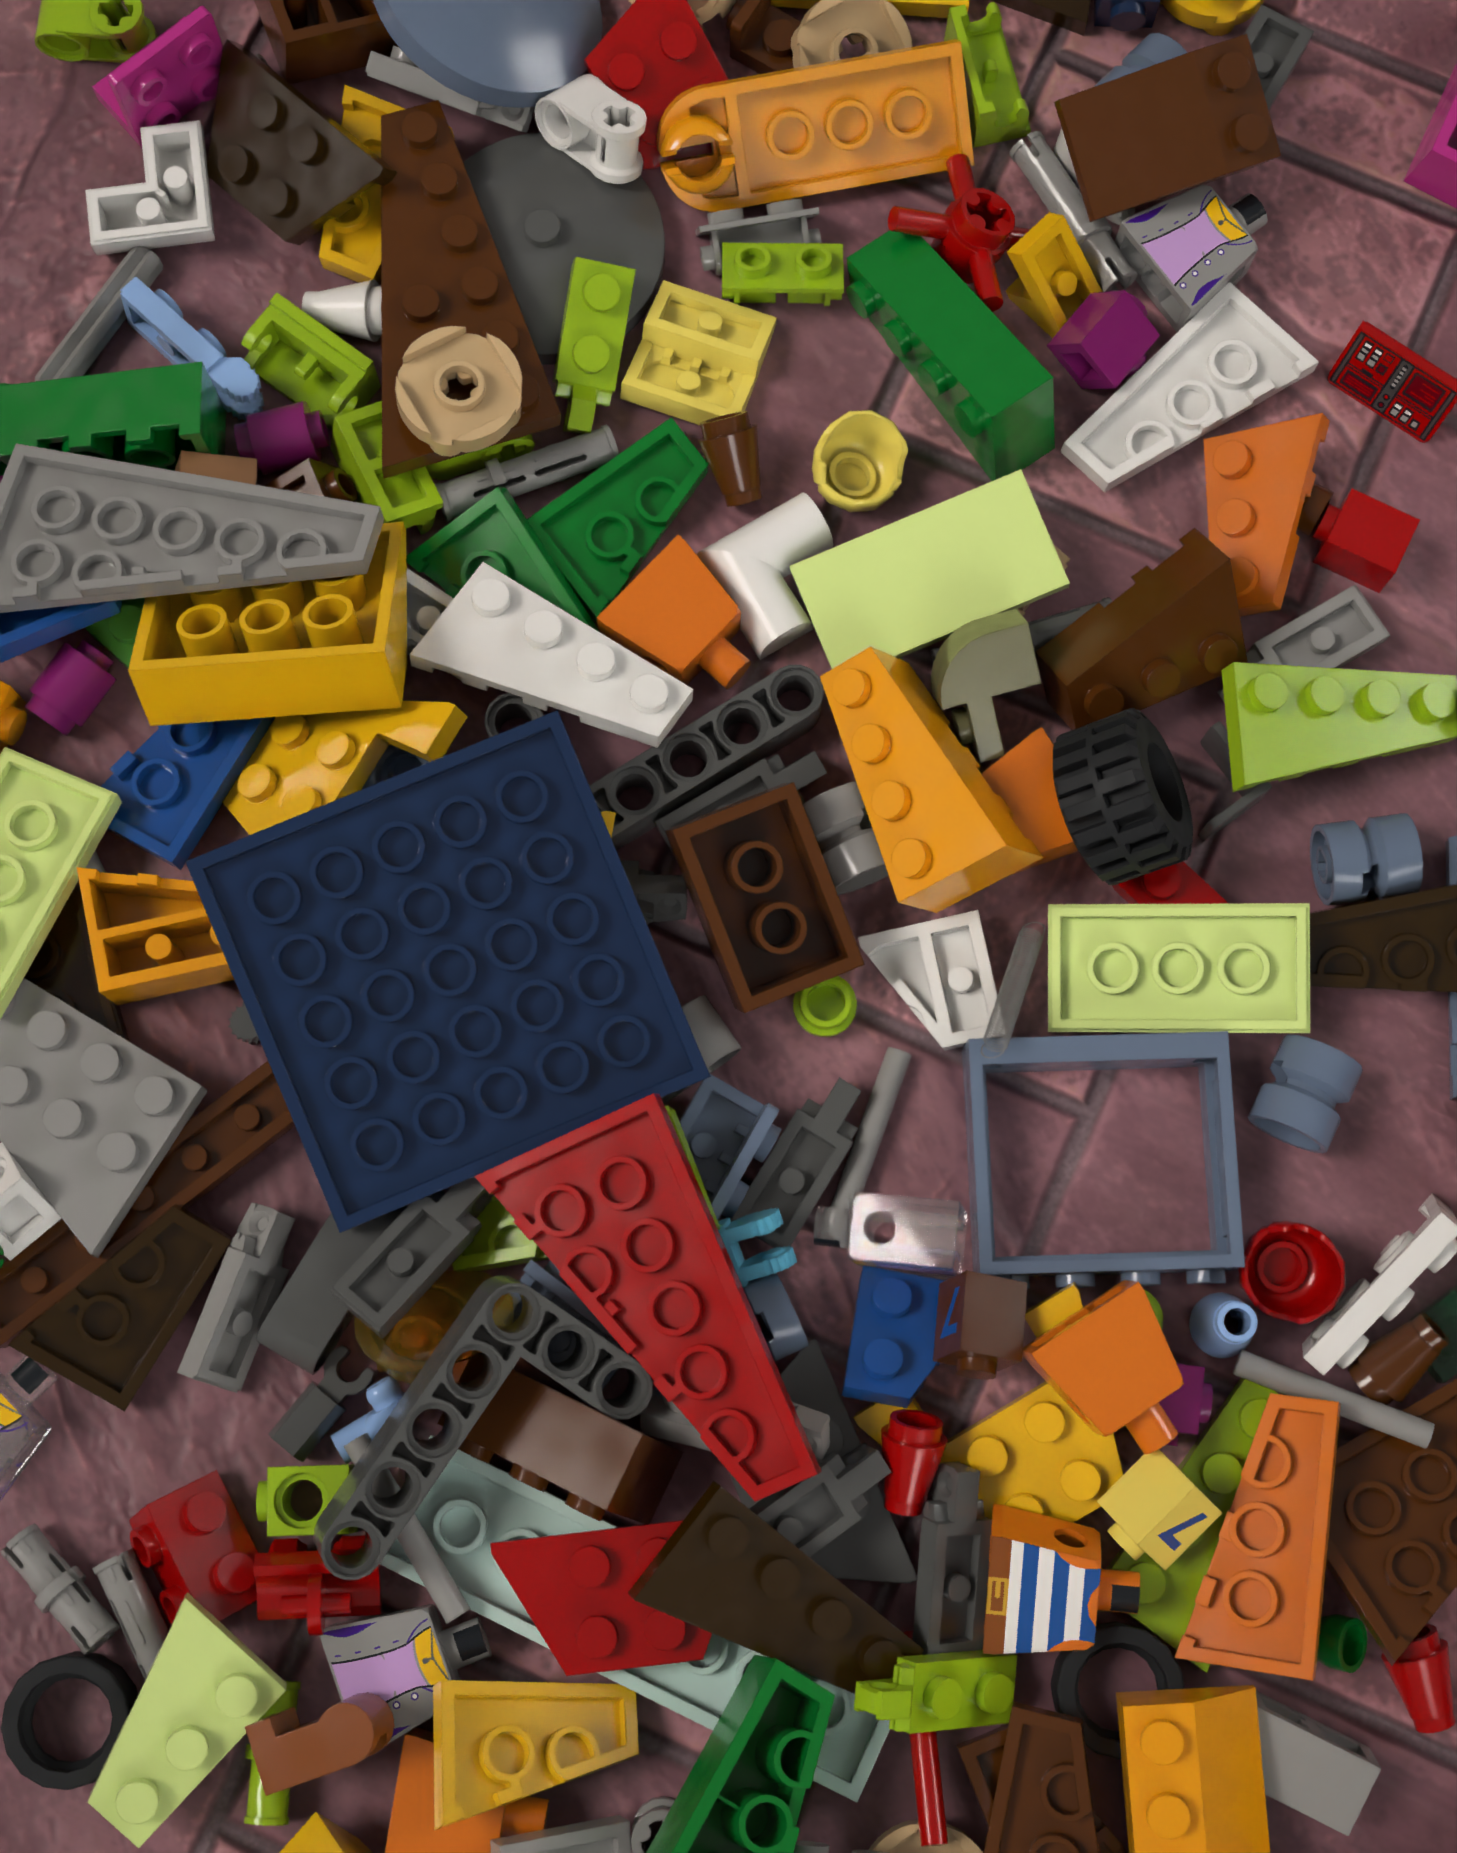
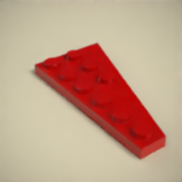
[474,1093,822,1502]

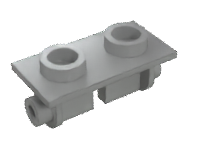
[695,199,822,276]

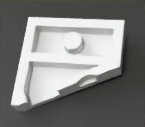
[858,910,1007,1051]

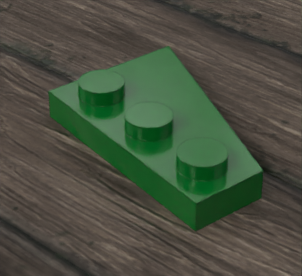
[527,417,708,624]
[406,487,601,633]

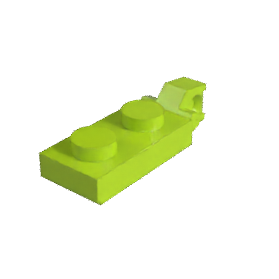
[552,257,636,435]
[854,1650,1017,1734]

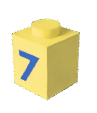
[1097,1449,1222,1571]

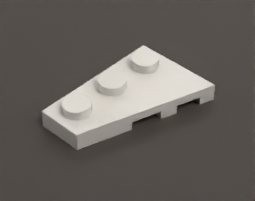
[1302,1193,1457,1376]

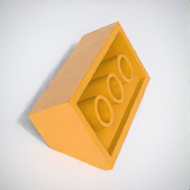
[1116,1685,1270,1853]

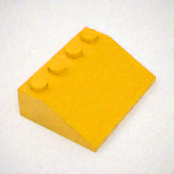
[128,522,407,726]

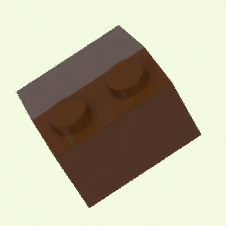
[1054,34,1281,222]

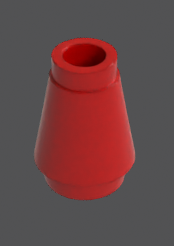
[881,1409,948,1516]
[1381,1624,1456,1733]

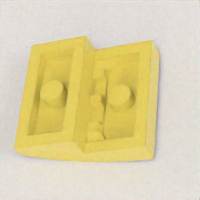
[620,280,777,425]

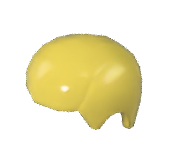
[812,410,908,512]

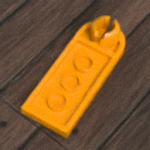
[657,39,975,212]

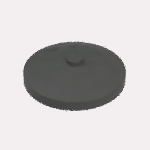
[463,132,665,365]

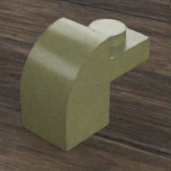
[931,609,1041,763]

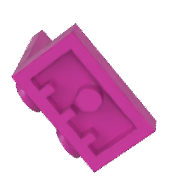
[92,6,223,148]

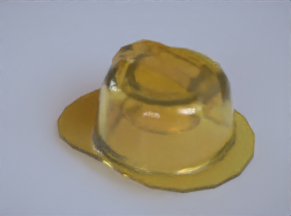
[354,1270,514,1385]

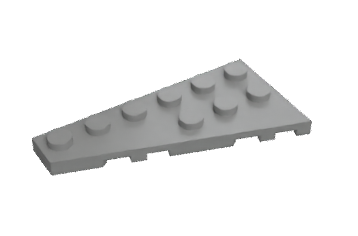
[0,443,384,613]
[0,978,208,1258]

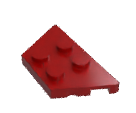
[490,1520,712,1676]

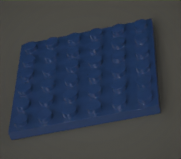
[185,710,711,1233]

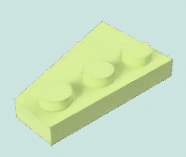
[88,1592,287,1848]

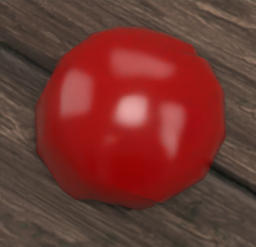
[1239,1221,1346,1325]

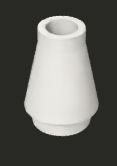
[302,279,382,342]

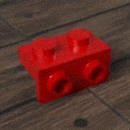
[129,1470,258,1624]

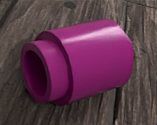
[234,401,330,475]
[25,640,117,736]

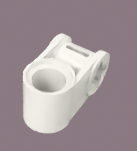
[534,74,647,184]

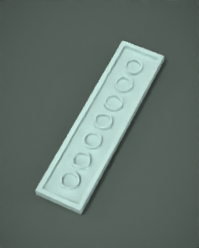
[380,1435,890,1802]

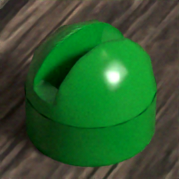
[1317,1614,1367,1673]

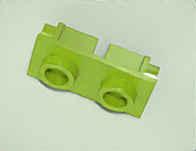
[722,242,844,306]

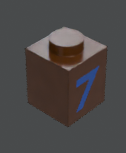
[933,1270,1028,1380]

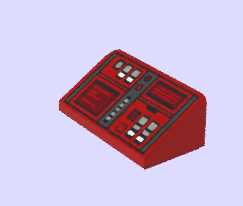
[1327,321,1457,443]

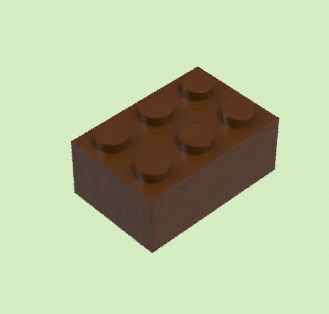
[665,782,865,1013]

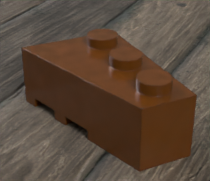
[1036,528,1248,730]

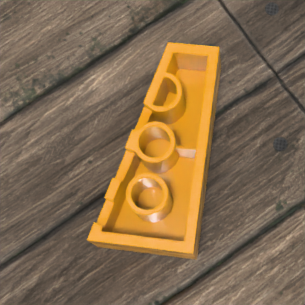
[820,646,1044,913]

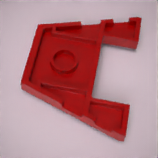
[584,0,729,171]

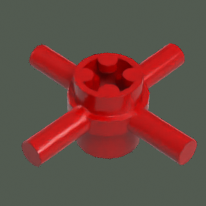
[888,154,1030,312]

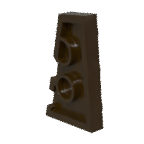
[8,1204,232,1411]

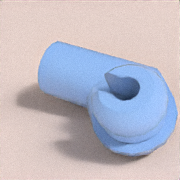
[330,1376,405,1464]

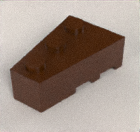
[254,0,398,84]
[437,1350,683,1524]

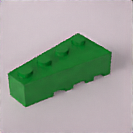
[846,230,1055,481]
[0,362,226,476]
[646,1655,835,1853]

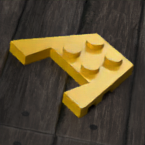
[222,701,467,835]
[853,1282,1124,1523]

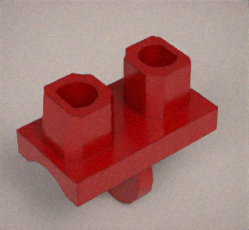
[253,1535,382,1636]

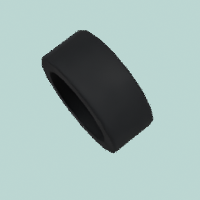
[1050,1621,1185,1759]
[1,1651,138,1790]

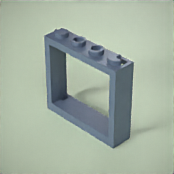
[962,1031,1245,1289]

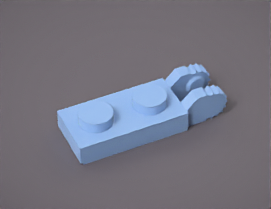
[120,277,265,422]

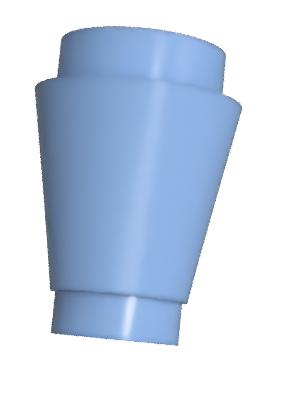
[1189,1292,1258,1358]

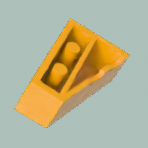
[76,867,234,1006]

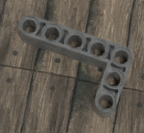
[485,665,823,851]
[314,1275,652,1580]

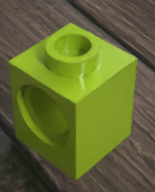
[256,1464,358,1537]

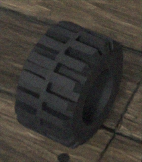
[1053,708,1193,886]

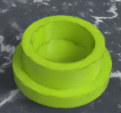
[793,976,857,1037]

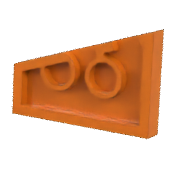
[1203,413,1330,617]

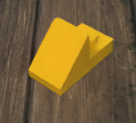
[1005,212,1102,338]

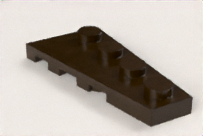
[1310,883,1457,992]
[628,1481,924,1694]

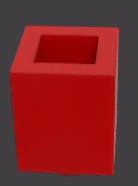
[1312,488,1420,593]

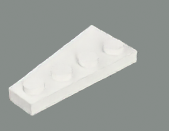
[1061,282,1319,492]
[410,562,693,748]

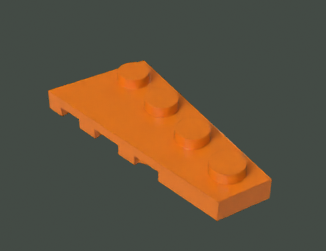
[1174,1393,1341,1681]

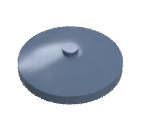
[373,0,603,108]

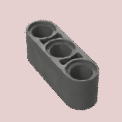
[256,1205,408,1375]

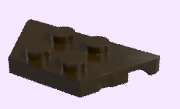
[207,39,397,245]

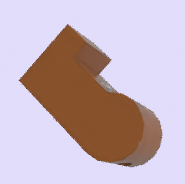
[245,1692,395,1796]

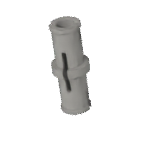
[1,1524,120,1656]

